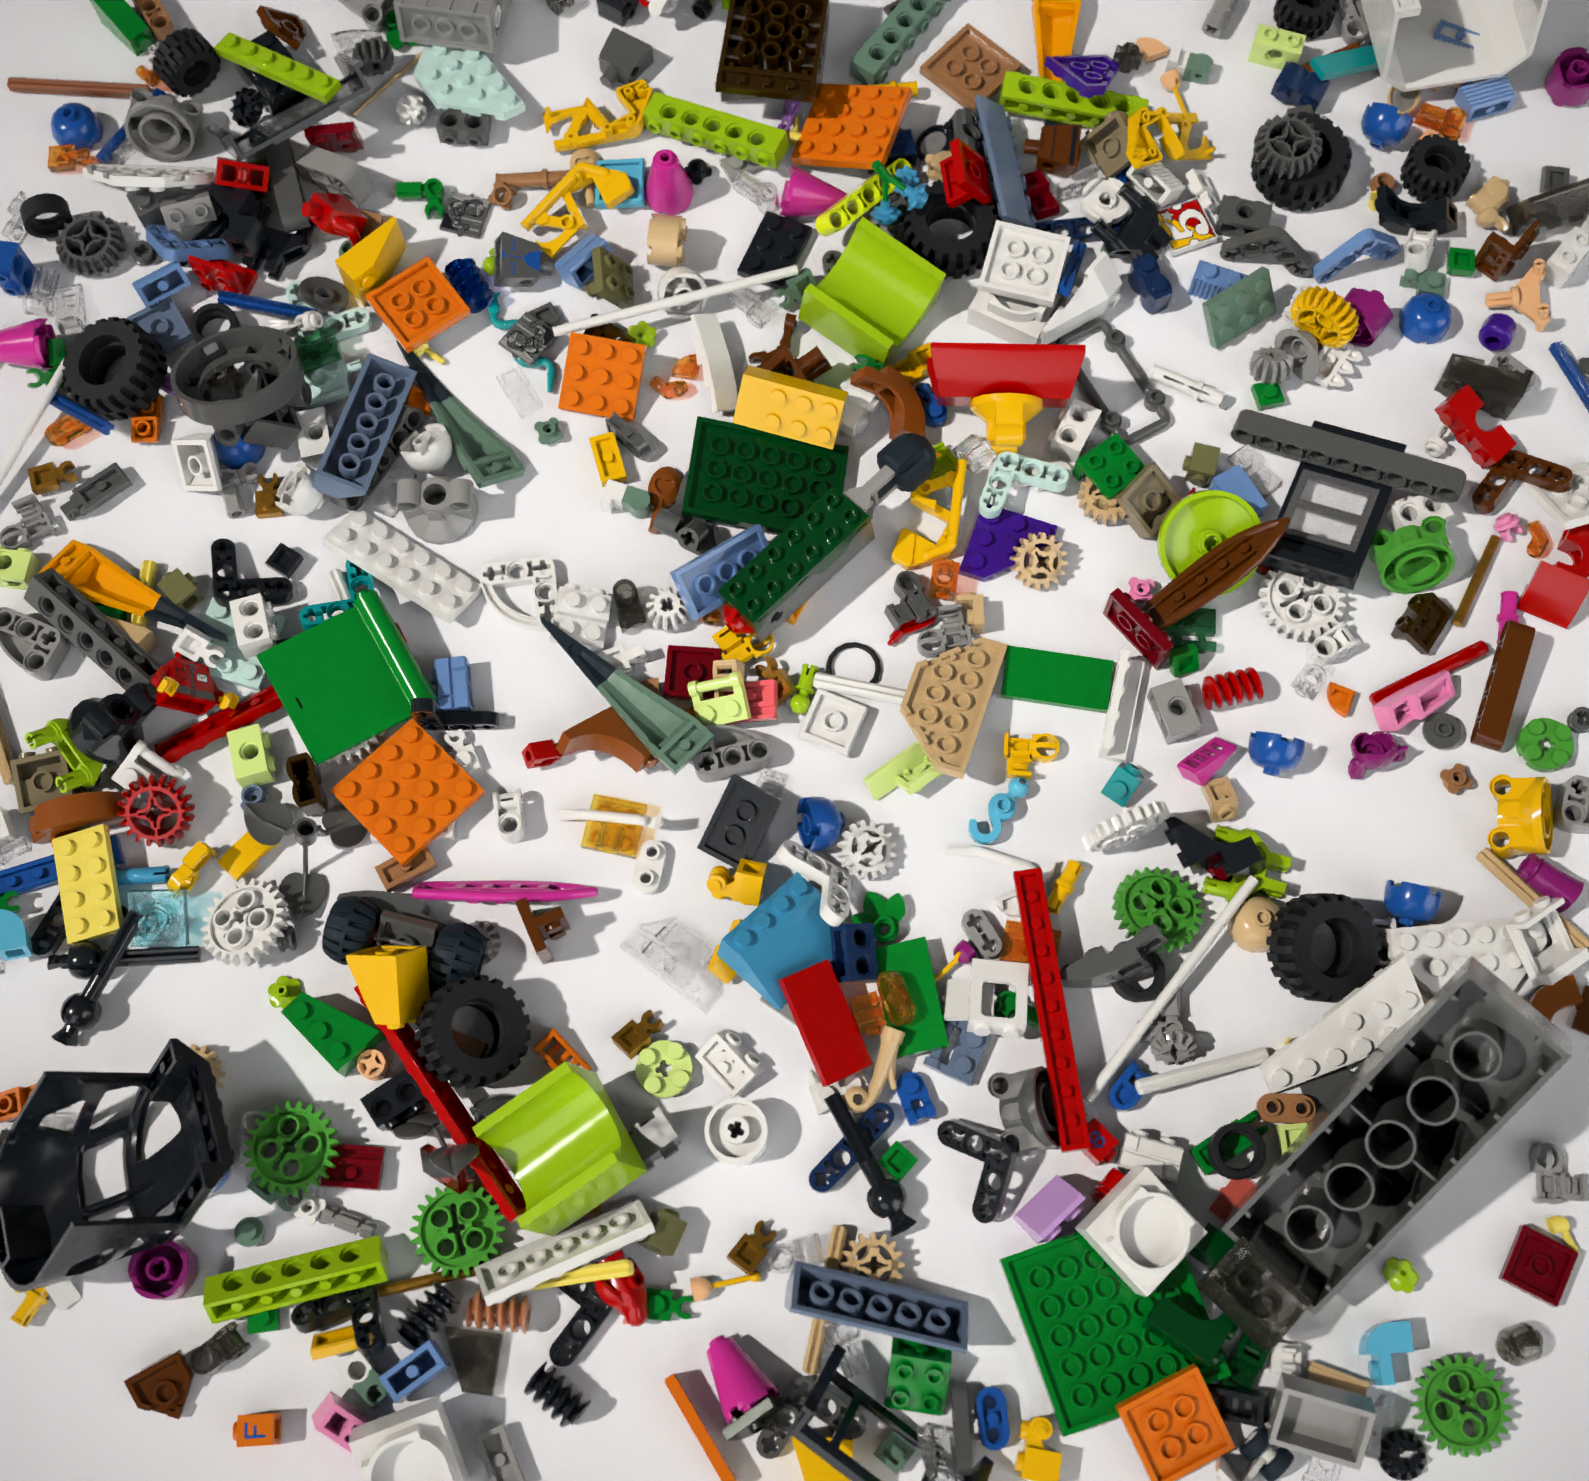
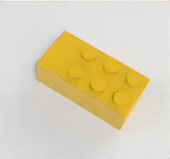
[733,365,849,450]

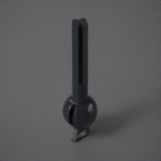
[51,909,145,1046]
[47,941,201,980]
[824,1091,917,1237]

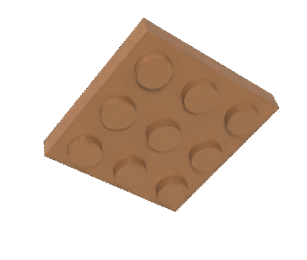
[919,23,1022,115]

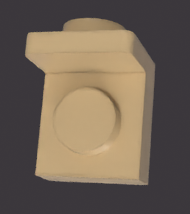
[955,592,985,634]
[1201,776,1239,823]

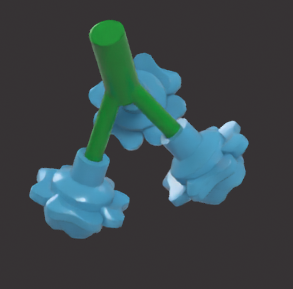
[870,160,929,226]

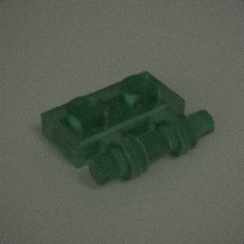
[288,325,343,374]
[1163,608,1216,654]

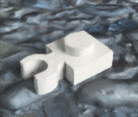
[1185,168,1220,212]
[172,624,225,668]
[444,729,482,775]

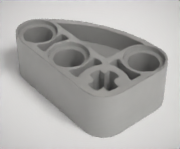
[295,145,374,208]
[0,607,70,681]
[692,724,772,783]
[1553,775,1589,834]

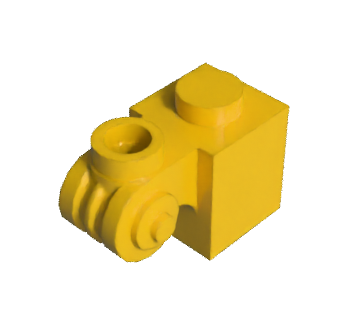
[706,858,768,906]
[1015,1417,1062,1481]

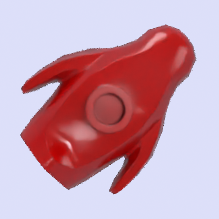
[595,1249,648,1327]

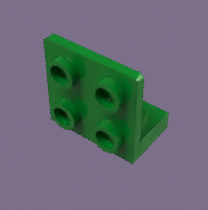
[1072,433,1145,500]
[884,1337,952,1416]

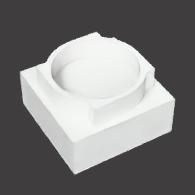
[966,275,1065,344]
[1075,1165,1208,1297]
[348,1395,470,1481]

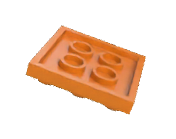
[365,256,471,354]
[558,332,647,422]
[1114,1363,1236,1481]

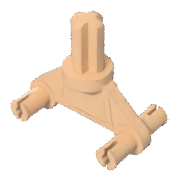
[1485,259,1551,332]

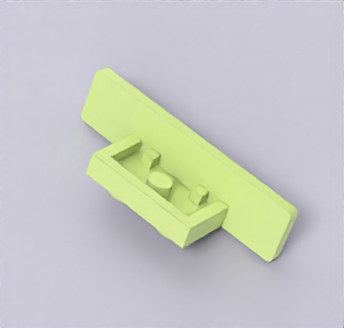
[864,741,944,800]

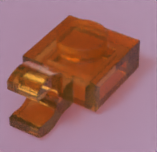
[48,144,95,173]

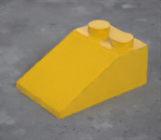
[335,216,407,307]

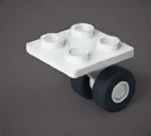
[1216,1426,1294,1481]

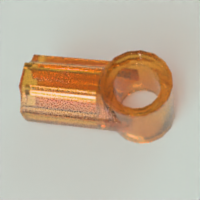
[1414,102,1468,140]

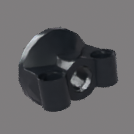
[67,682,157,765]

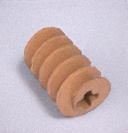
[466,1289,531,1334]

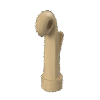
[844,1025,906,1113]

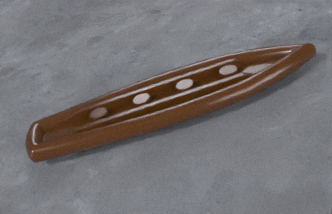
[1139,517,1290,631]

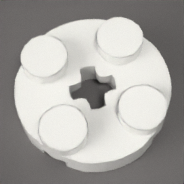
[1080,177,1130,227]

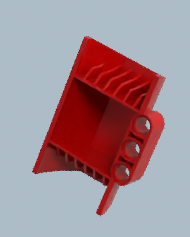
[926,342,1086,408]

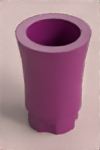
[1516,853,1584,913]

